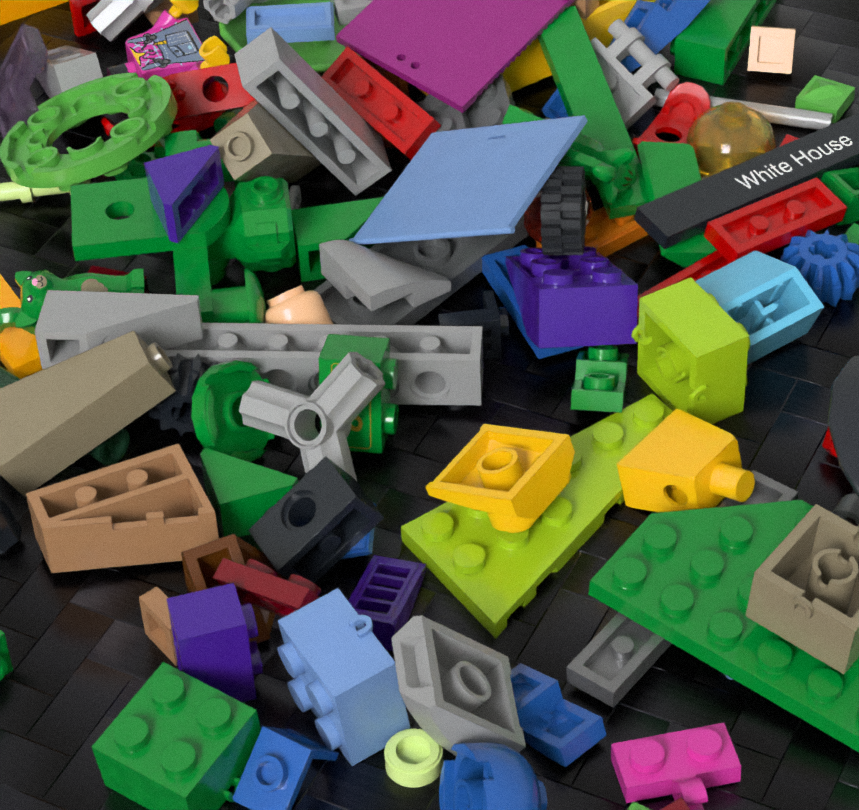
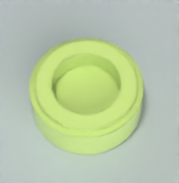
[384,728,443,788]

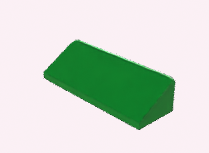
[637,141,717,268]

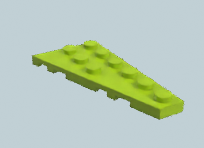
[401,393,673,639]

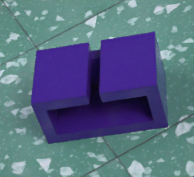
[166,583,263,702]

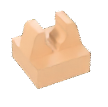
[747,26,796,74]

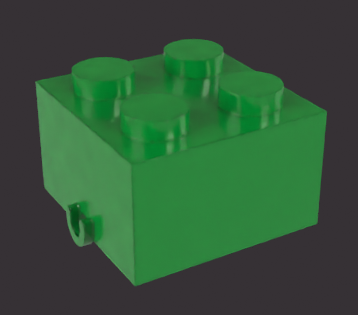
[92,662,261,810]

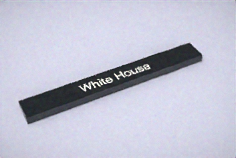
[634,113,859,249]

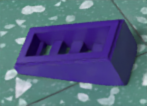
[348,555,426,651]

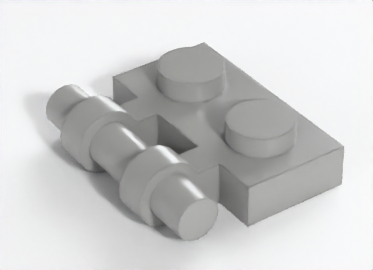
[590,19,679,130]

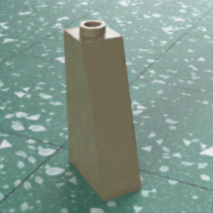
[210,99,322,183]
[0,330,176,497]

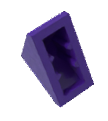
[144,145,225,243]

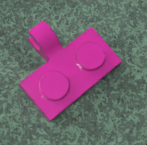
[611,723,741,810]

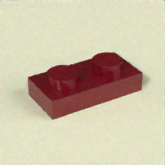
[213,558,321,617]

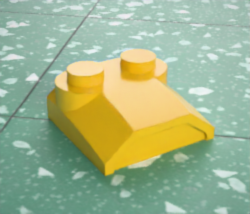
[426,424,575,533]

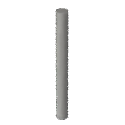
[654,88,833,130]

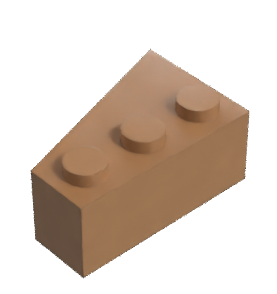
[26,443,219,573]

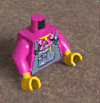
[107,0,230,92]

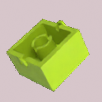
[631,277,751,424]

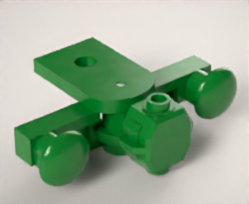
[71,121,296,323]

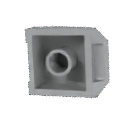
[391,615,526,756]

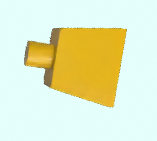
[616,409,755,513]

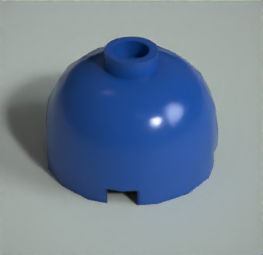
[439,742,547,810]

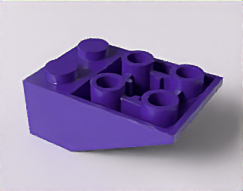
[505,246,638,348]

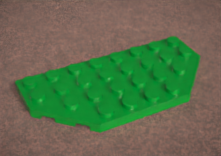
[588,500,859,752]

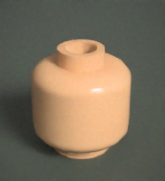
[265,285,333,324]

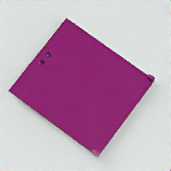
[336,0,575,113]

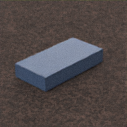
[246,2,335,44]

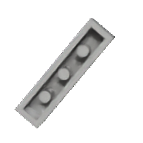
[234,27,392,196]

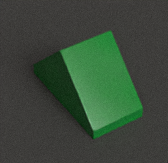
[200,447,298,537]

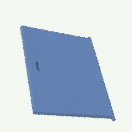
[349,115,588,245]

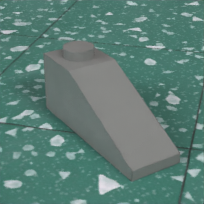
[26,45,103,98]

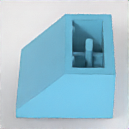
[695,250,824,365]

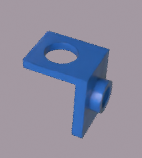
[233,726,339,810]

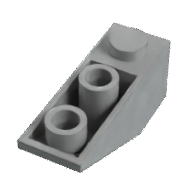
[35,290,204,369]

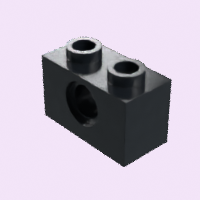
[248,456,384,584]

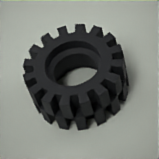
[541,166,586,255]

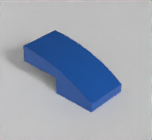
[510,663,607,767]

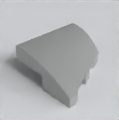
[319,240,451,311]

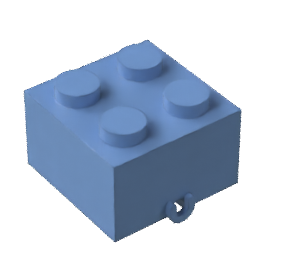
[277,588,411,766]

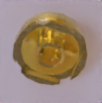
[685,101,776,178]

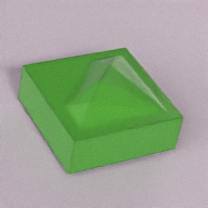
[795,75,855,123]

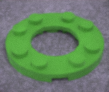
[0,72,178,192]

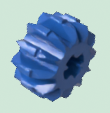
[780,229,859,307]

